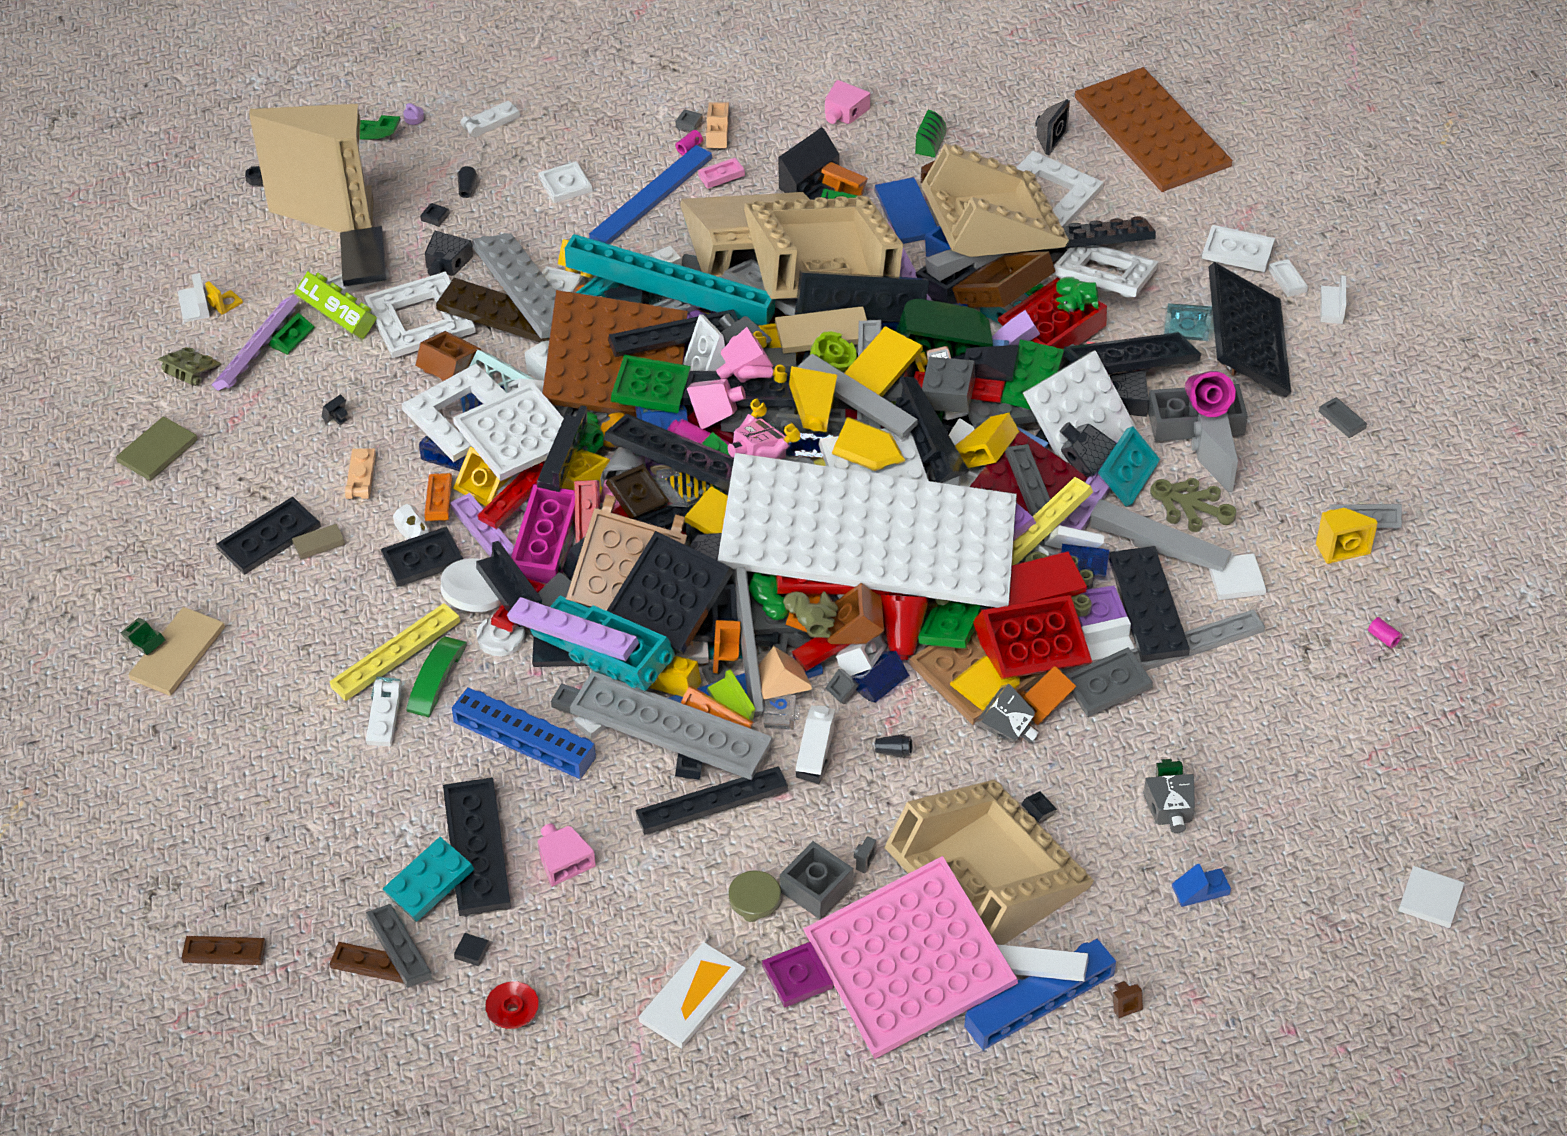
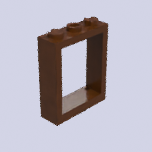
[952,252,1056,307]

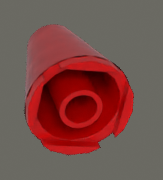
[881,595,928,660]

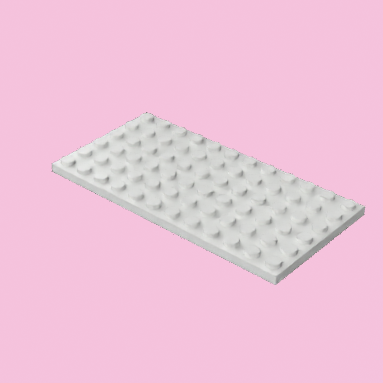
[718,453,1016,608]

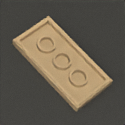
[775,307,867,354]
[128,607,225,696]

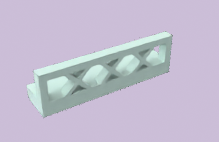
[469,349,536,393]

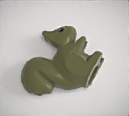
[783,591,838,638]

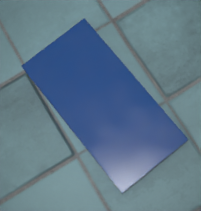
[874,177,937,244]

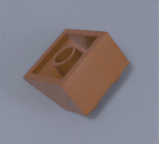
[415,331,481,381]
[827,583,884,644]

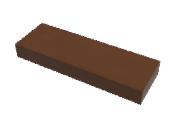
[181,936,266,965]
[329,941,404,984]

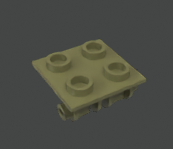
[158,347,221,386]

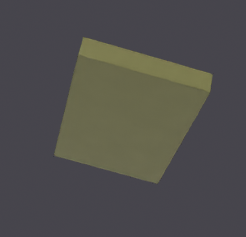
[116,416,198,481]

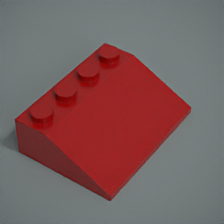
[998,277,1107,349]
[973,595,1092,680]

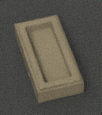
[292,524,345,560]

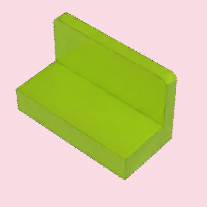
[707,669,755,721]

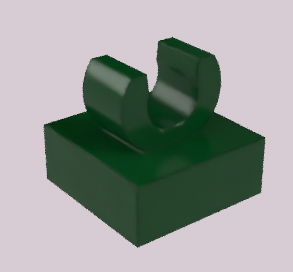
[1156,758,1183,777]

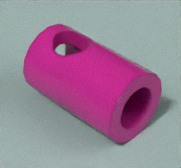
[675,130,703,155]
[1368,617,1402,648]

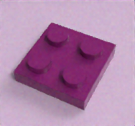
[762,942,833,1008]

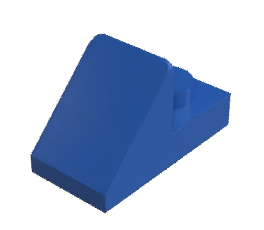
[1172,864,1231,907]

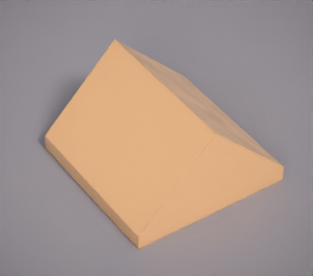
[758,646,812,699]

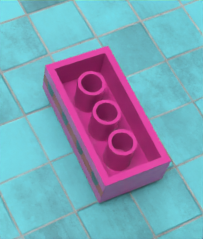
[511,484,575,583]

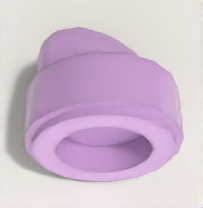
[403,103,424,125]

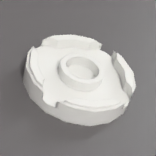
[477,618,525,657]

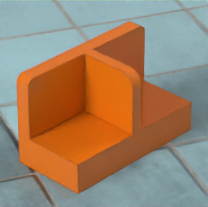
[822,162,868,196]
[713,620,740,673]
[1024,667,1076,725]

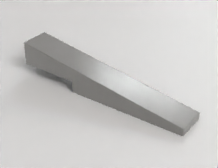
[925,249,1006,281]
[1090,499,1232,572]

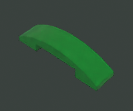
[360,115,401,140]
[406,636,467,718]

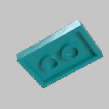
[1098,426,1160,506]
[382,836,474,922]

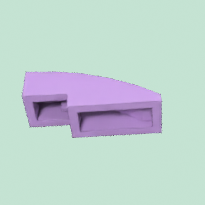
[992,310,1040,345]

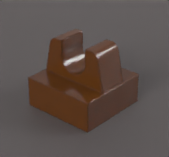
[1113,981,1143,1018]

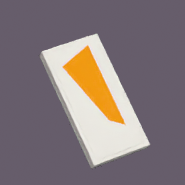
[639,942,746,1049]

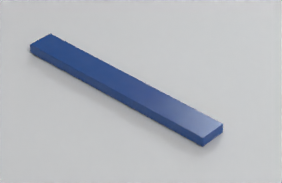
[589,145,712,244]

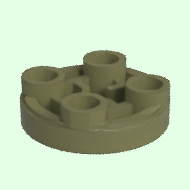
[728,870,781,922]

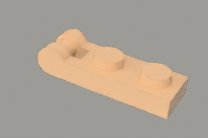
[345,448,376,499]

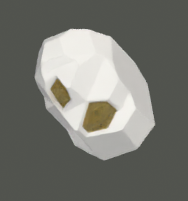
[393,504,430,540]

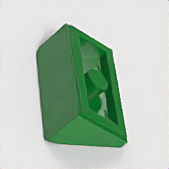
[268,312,315,355]

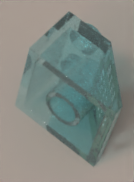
[1164,303,1212,341]

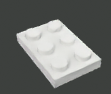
[1202,225,1275,272]

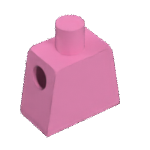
[825,80,870,124]
[687,379,746,429]
[537,823,596,887]

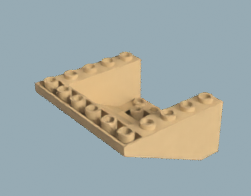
[249,104,374,232]
[921,143,1069,257]
[680,192,810,277]
[744,196,903,299]
[884,779,1094,945]

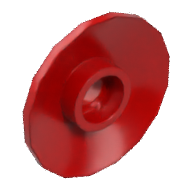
[485,981,539,1029]

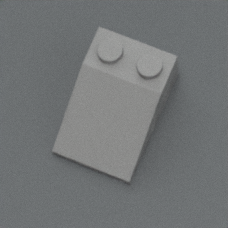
[1191,412,1238,492]

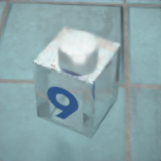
[764,695,800,730]

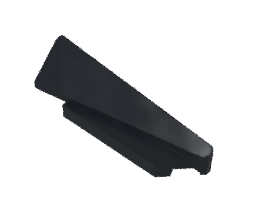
[895,376,969,483]

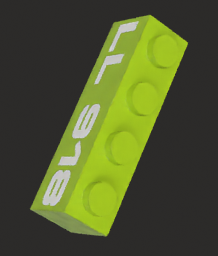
[294,271,378,340]

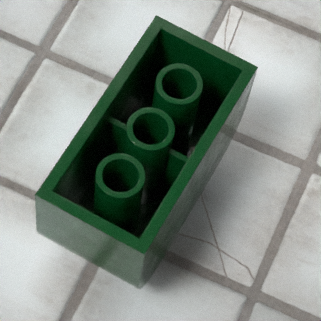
[896,299,993,365]

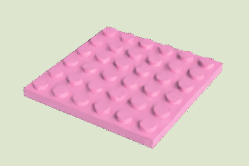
[803,856,1018,1059]

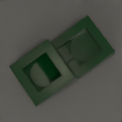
[120,617,166,655]

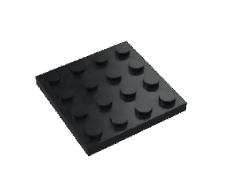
[607,531,734,654]

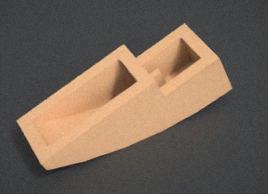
[706,102,729,148]

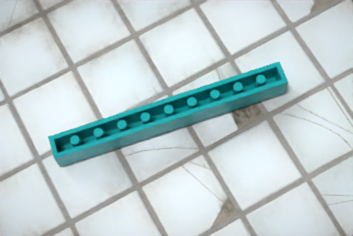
[564,234,775,325]

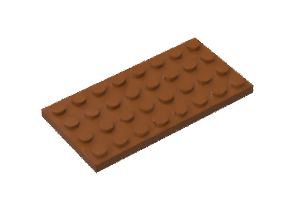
[1075,67,1233,192]

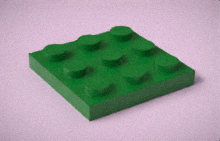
[611,355,691,413]

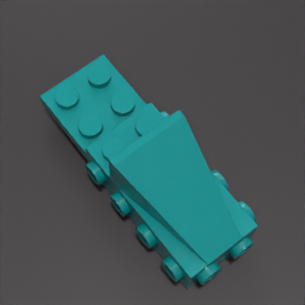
[530,596,675,691]

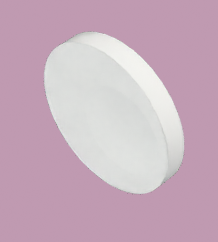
[440,558,502,612]

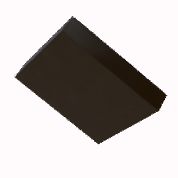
[605,464,669,520]

